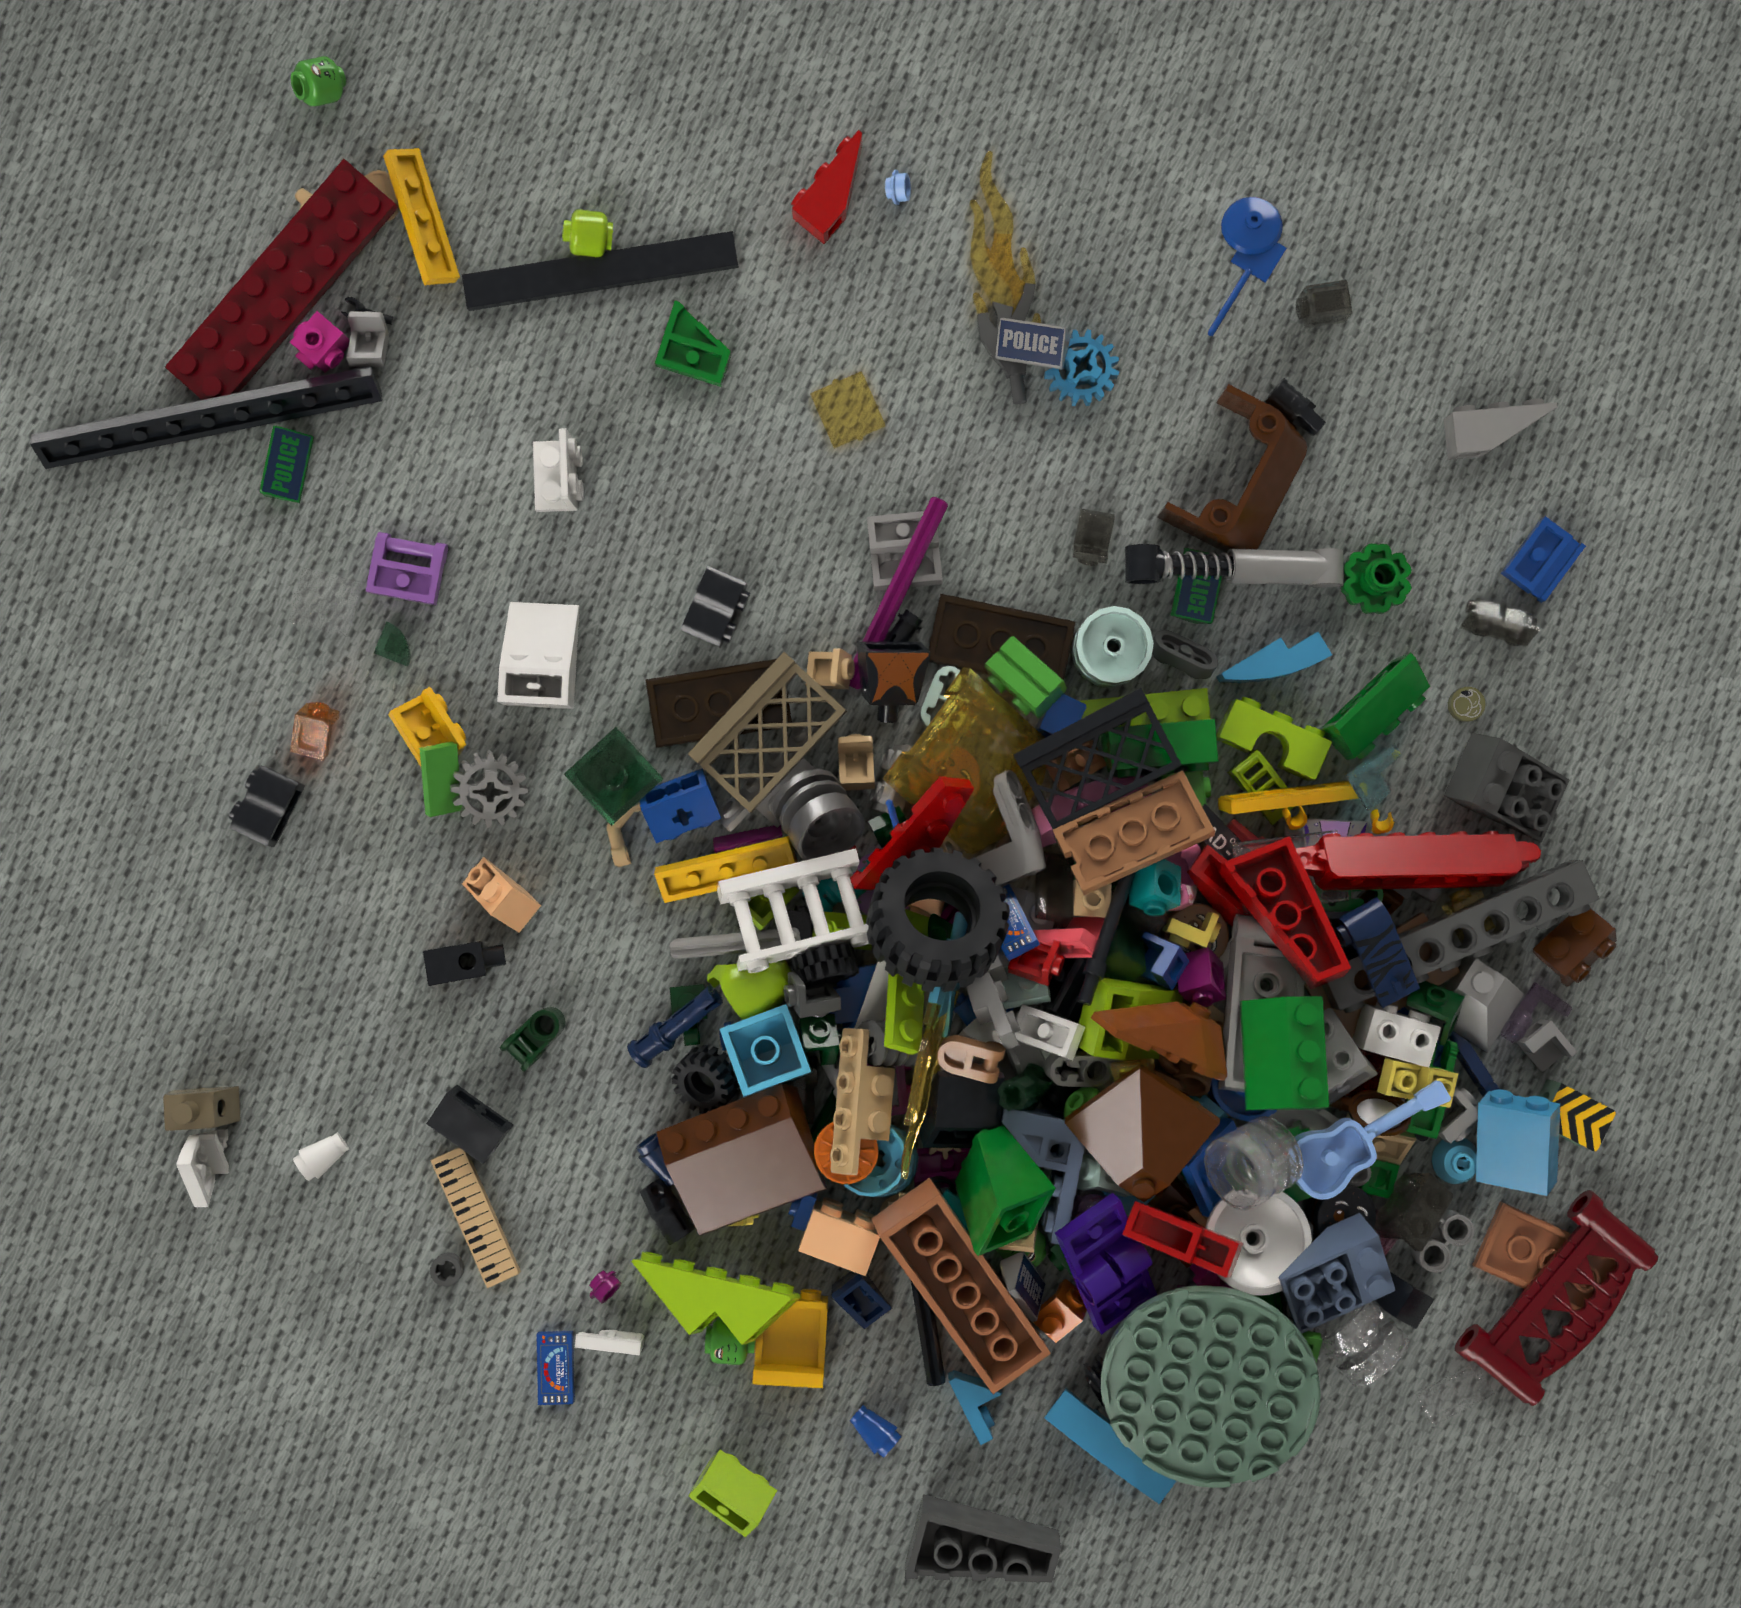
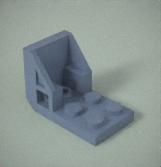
[1001,1101,1085,1244]

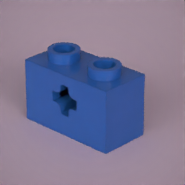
[638,768,721,843]

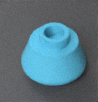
[1432,1138,1477,1184]

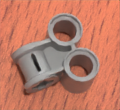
[1392,1193,1474,1273]

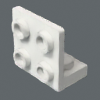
[533,428,584,512]

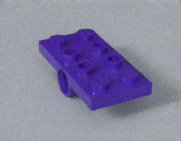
[1055,1192,1157,1335]

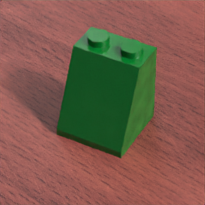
[955,1125,1056,1256]

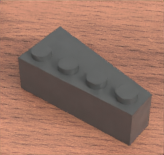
[905,1494,1061,1583]

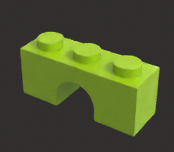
[1216,697,1332,781]

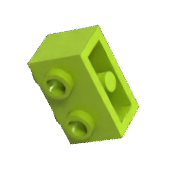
[688,1450,777,1537]

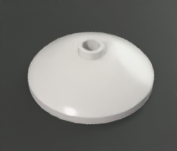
[1206,1185,1312,1296]

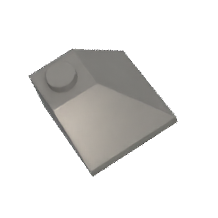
[1428,957,1524,1053]

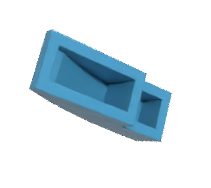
[1216,632,1332,683]

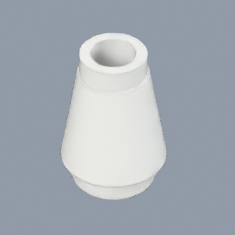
[293,1132,349,1181]

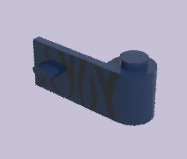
[1335,898,1420,1009]

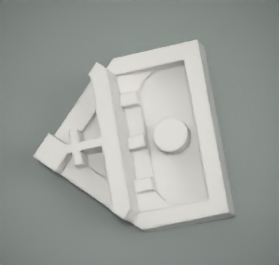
[176,1129,229,1207]

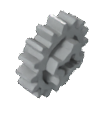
[450,751,528,828]

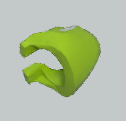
[707,960,792,1020]

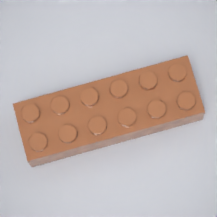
[871,1178,1051,1394]

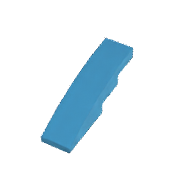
[1044,1388,1176,1504]

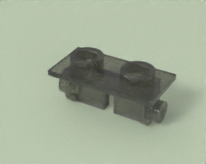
[1460,598,1540,647]

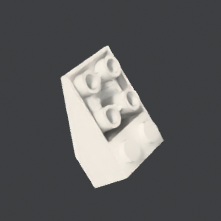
[497,602,580,709]

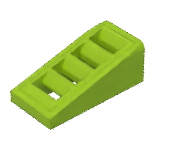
[1227,749,1294,825]

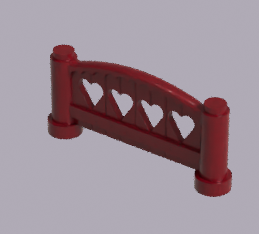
[1455,1190,1658,1406]

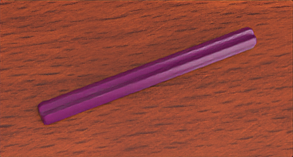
[849,497,948,689]

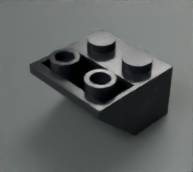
[914,1070,1005,1148]

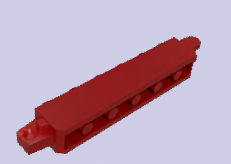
[1296,831,1542,890]

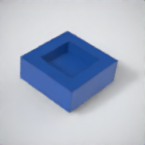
[788,1193,818,1231]

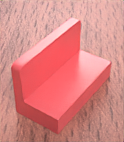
[1033,917,1105,958]

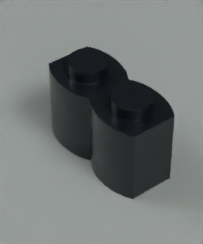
[681,566,751,648]
[229,765,305,847]

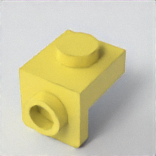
[1162,912,1221,948]

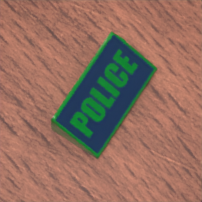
[260,426,314,503]
[1170,548,1222,624]

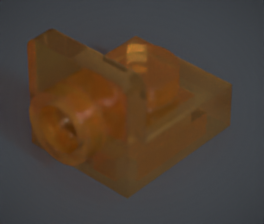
[290,702,340,761]

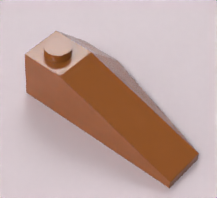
[1091,1001,1227,1081]

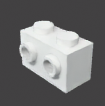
[1353,1001,1441,1068]

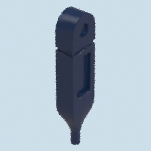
[1443,1023,1499,1097]

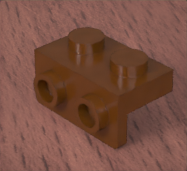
[1533,908,1617,987]

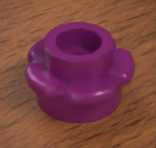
[589,1270,621,1304]

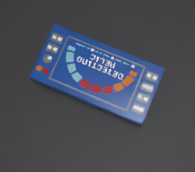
[1001,884,1040,961]
[536,1331,575,1405]

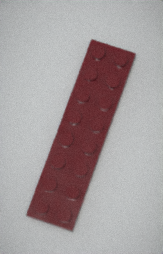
[165,159,399,400]

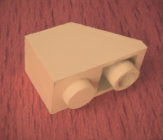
[462,857,541,933]

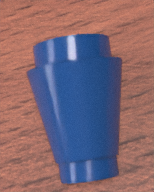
[849,1405,902,1458]

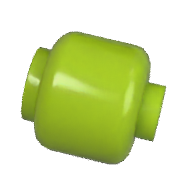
[562,209,613,257]

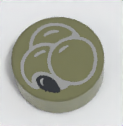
[1448,687,1486,722]

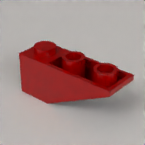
[791,130,862,244]

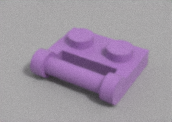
[366,532,448,605]

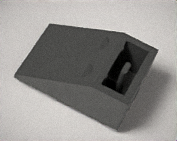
[1444,733,1569,842]

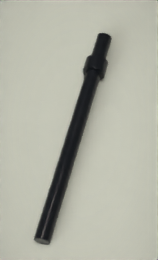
[1077,872,1136,1006]

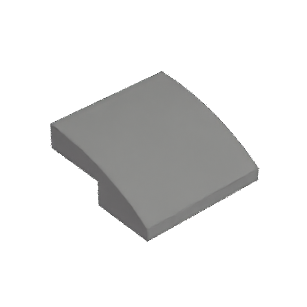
[867,511,943,591]

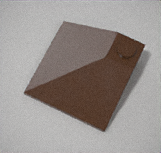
[1065,1064,1220,1202]

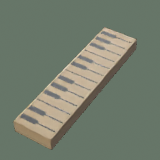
[430,1147,521,1288]

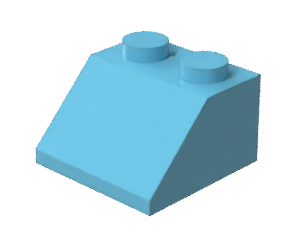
[719,1004,813,1097]

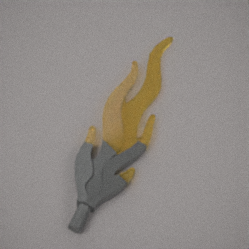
[969,151,1041,405]

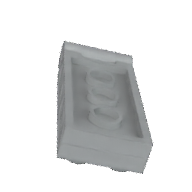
[1218,914,1305,1092]

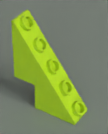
[631,1251,801,1345]

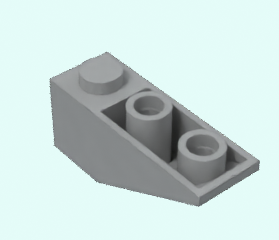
[1444,399,1557,460]

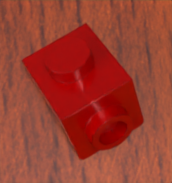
[1008,940,1065,986]

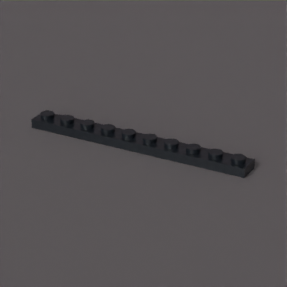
[30,366,382,469]

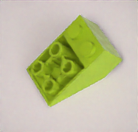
[1078,978,1183,1061]

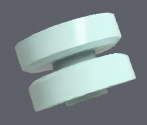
[1071,606,1154,688]

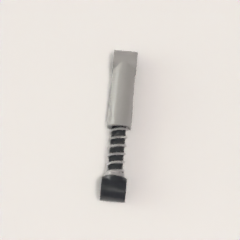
[1125,544,1344,588]

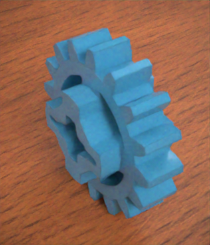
[1044,329,1119,406]

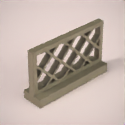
[688,652,847,813]

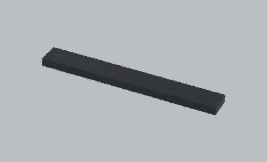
[462,231,739,311]

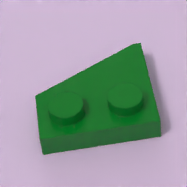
[655,301,732,387]

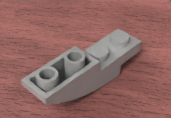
[966,925,1020,1050]

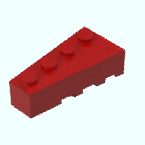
[1219,836,1351,989]

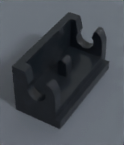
[426,1085,514,1164]

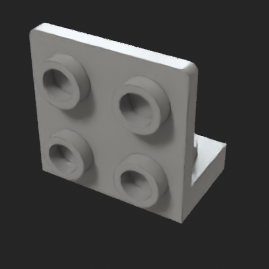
[1315,1008,1378,1112]

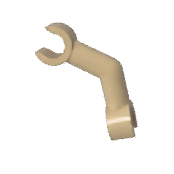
[606,788,641,867]

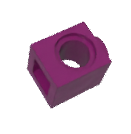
[1178,947,1226,1007]

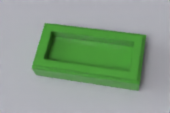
[419,741,462,817]

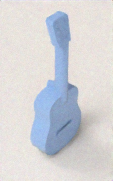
[1285,1080,1451,1200]

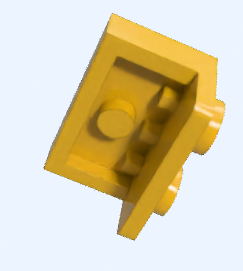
[388,687,466,767]

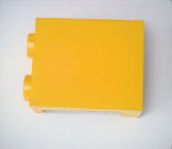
[752,1289,829,1388]

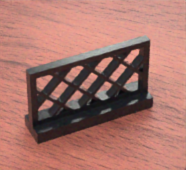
[1013,688,1182,829]

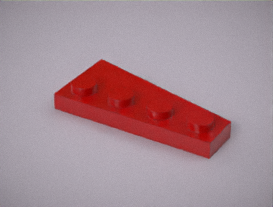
[850,776,974,890]

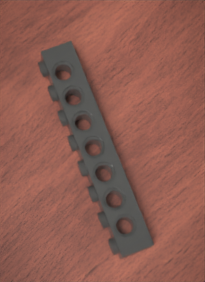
[1322,860,1600,1013]

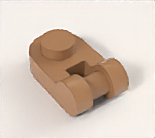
[937,1035,1006,1084]

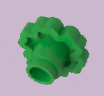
[1340,543,1412,614]

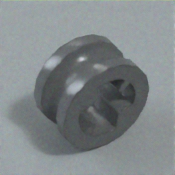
[430,1252,464,1287]

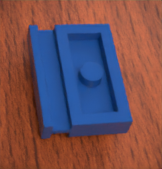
[1501,516,1586,603]

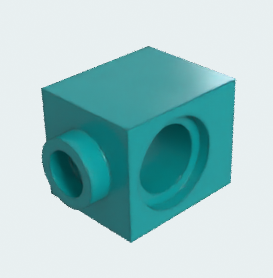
[1129,859,1181,916]

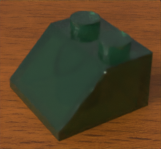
[564,727,664,826]

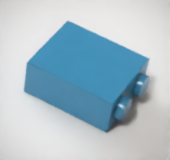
[1476,1089,1560,1196]

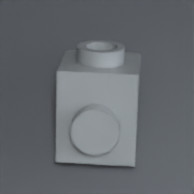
[346,311,389,367]
[1438,1088,1478,1143]

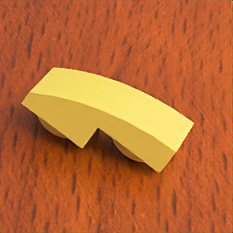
[1377,1057,1458,1108]

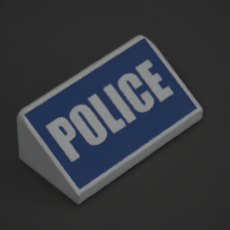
[995,318,1071,370]
[999,1252,1045,1322]

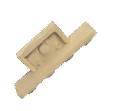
[830,1028,895,1175]

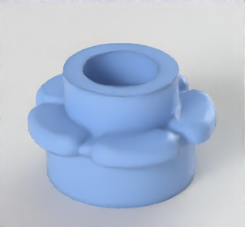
[885,170,911,205]

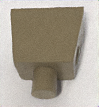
[163,1086,241,1131]

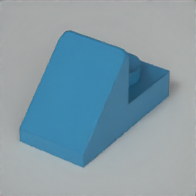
[948,1370,1002,1445]

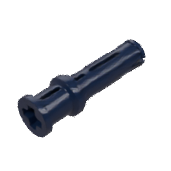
[627,986,723,1068]

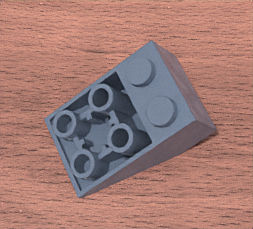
[1278,1213,1396,1334]

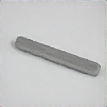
[669,927,801,959]

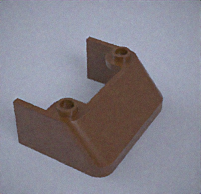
[1157,384,1307,553]

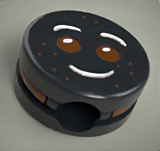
[1305,1184,1376,1239]

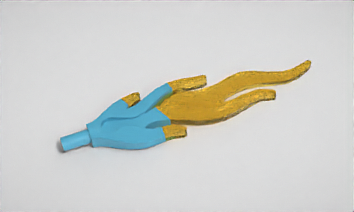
[901,912,968,1179]

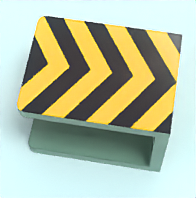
[1539,1079,1616,1152]

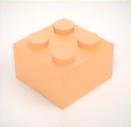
[798,1197,880,1276]

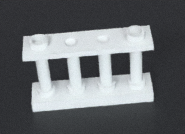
[717,848,869,973]

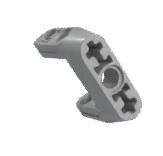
[940,770,1046,887]

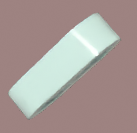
[920,666,965,730]

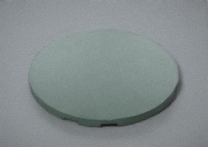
[1101,1285,1321,1488]

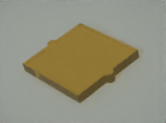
[810,371,886,449]

